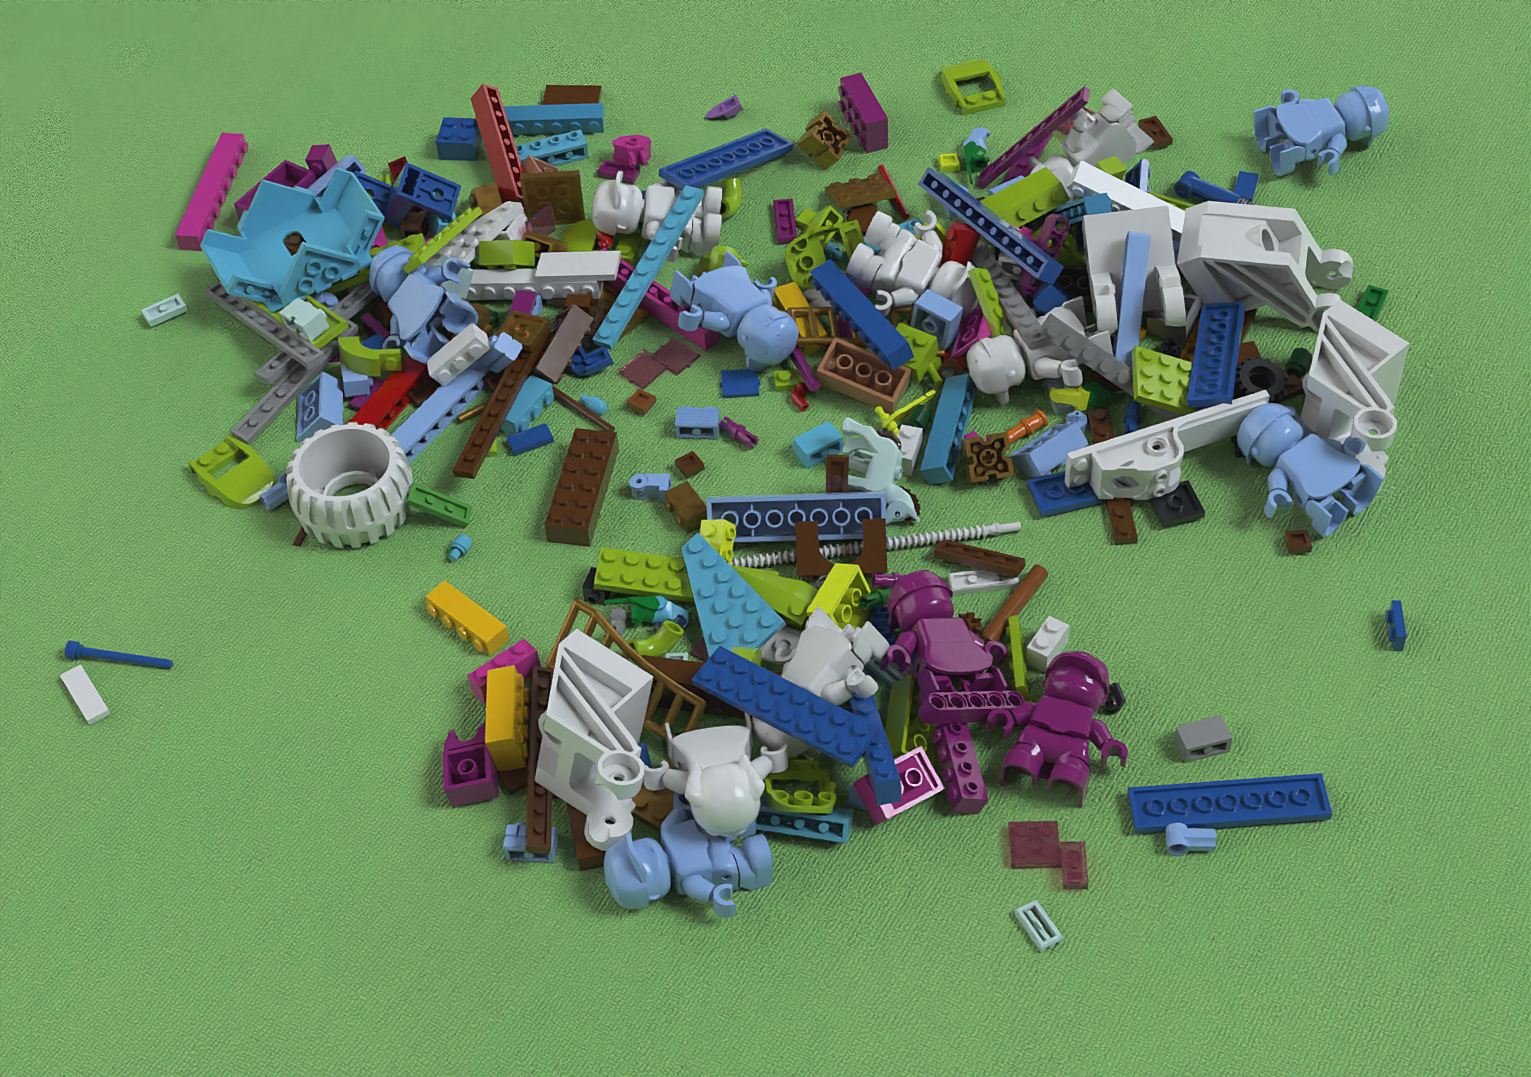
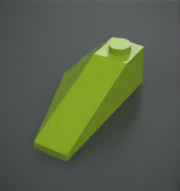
[732,567,818,631]

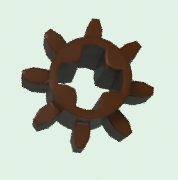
[958,612,983,636]

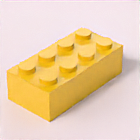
[485,665,530,771]

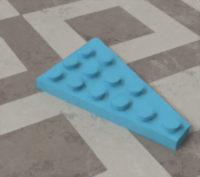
[681,533,786,658]

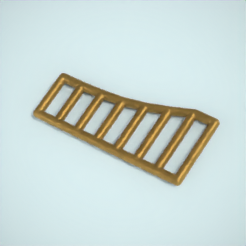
[786,305,946,358]
[546,599,707,741]

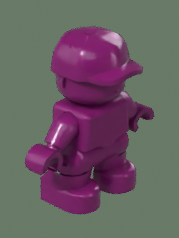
[879,570,1008,707]
[987,651,1128,808]

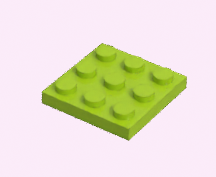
[1131,346,1196,415]

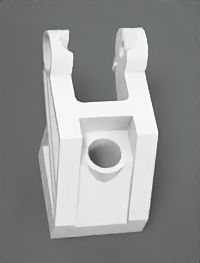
[1177,201,1353,332]
[1082,205,1186,334]
[1301,300,1410,494]
[535,629,653,851]

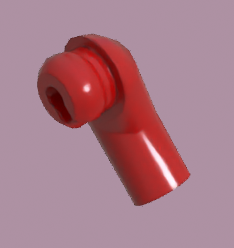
[791,382,809,412]

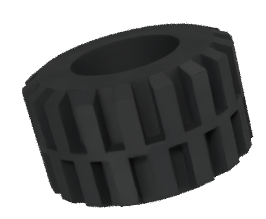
[1233,356,1288,404]

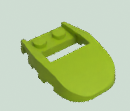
[941,59,1006,116]
[561,219,643,266]
[785,220,866,289]
[188,435,276,509]
[763,759,836,814]

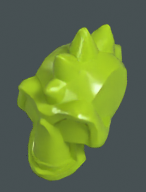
[697,246,749,277]

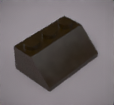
[1055,265,1092,302]

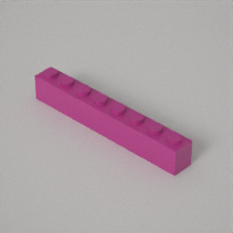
[175,132,248,251]
[600,248,720,351]

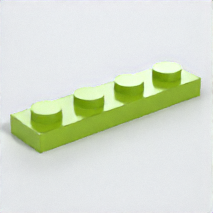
[968,268,1014,339]
[1006,615,1030,701]

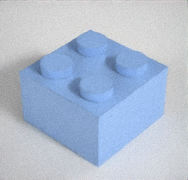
[910,289,963,351]

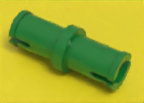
[858,587,892,610]

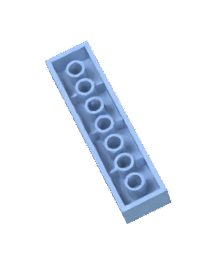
[707,491,887,542]

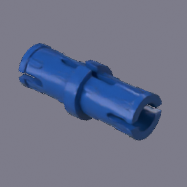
[1124,401,1141,435]

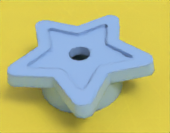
[846,786,866,810]

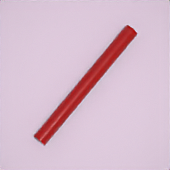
[877,165,910,220]

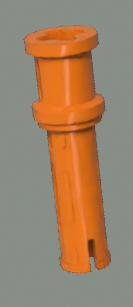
[1006,409,1048,445]

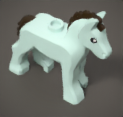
[842,417,921,525]

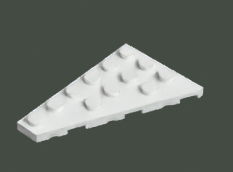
[425,201,524,268]

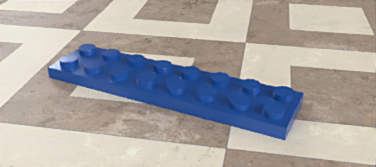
[658,128,794,191]
[1187,301,1245,408]
[692,645,879,768]
[1127,773,1332,834]

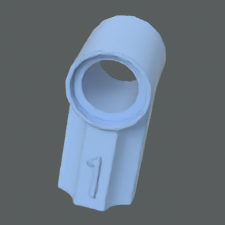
[259,472,289,511]
[1165,823,1216,856]

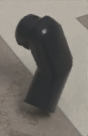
[1105,682,1126,713]

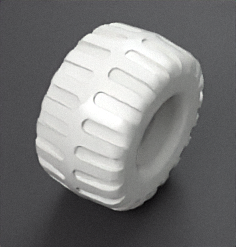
[286,422,413,548]

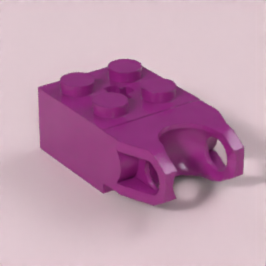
[442,722,499,807]

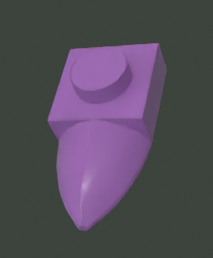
[705,95,743,119]

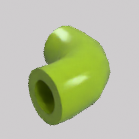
[719,178,742,218]
[627,620,684,661]

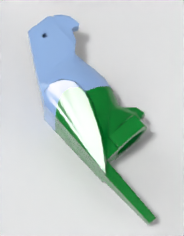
[963,127,990,185]

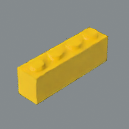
[772,282,827,356]
[425,580,509,656]

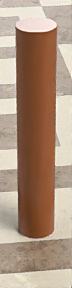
[979,564,1048,645]

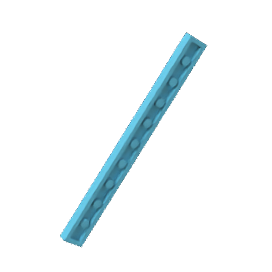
[592,185,705,350]

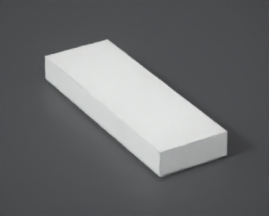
[948,569,1019,596]
[60,665,110,725]

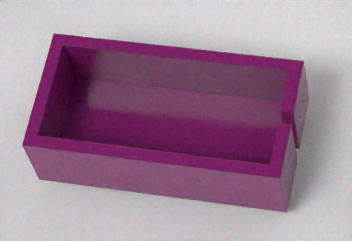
[838,73,888,153]
[234,160,316,221]

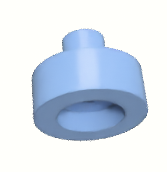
[1066,410,1087,432]

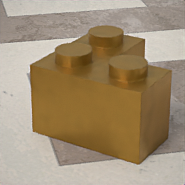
[468,183,502,220]

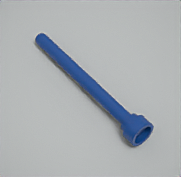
[65,640,173,668]

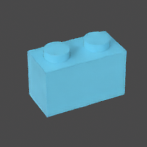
[793,421,843,469]

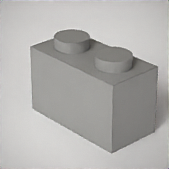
[1174,716,1232,763]

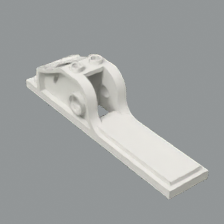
[1065,390,1270,500]

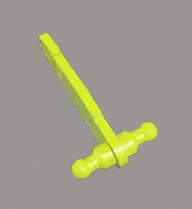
[875,390,936,436]

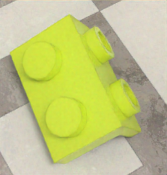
[700,519,736,565]

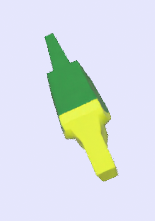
[1049,381,1126,411]

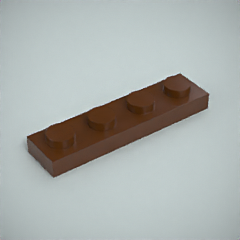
[934,539,1026,578]

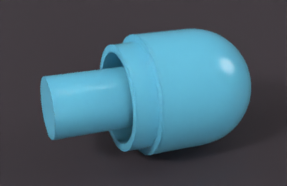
[823,242,845,261]
[580,394,607,416]
[448,534,472,562]

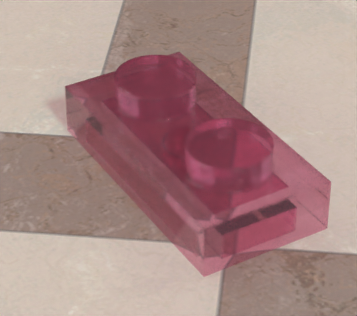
[1060,841,1088,889]

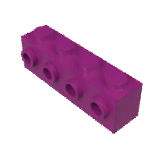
[931,723,988,814]

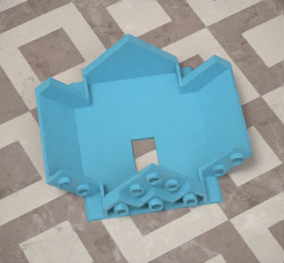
[200,168,385,313]

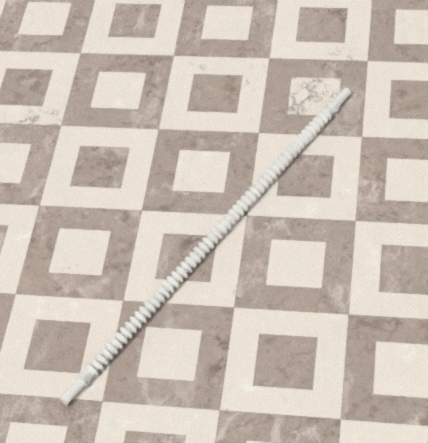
[731,522,1021,568]

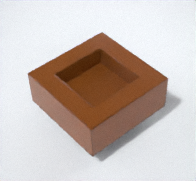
[627,388,656,415]

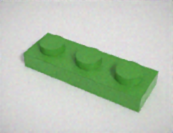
[405,482,472,528]

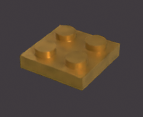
[495,310,551,352]

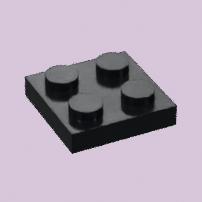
[1149,480,1205,528]

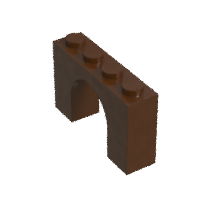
[795,518,888,580]

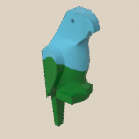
[604,596,689,629]

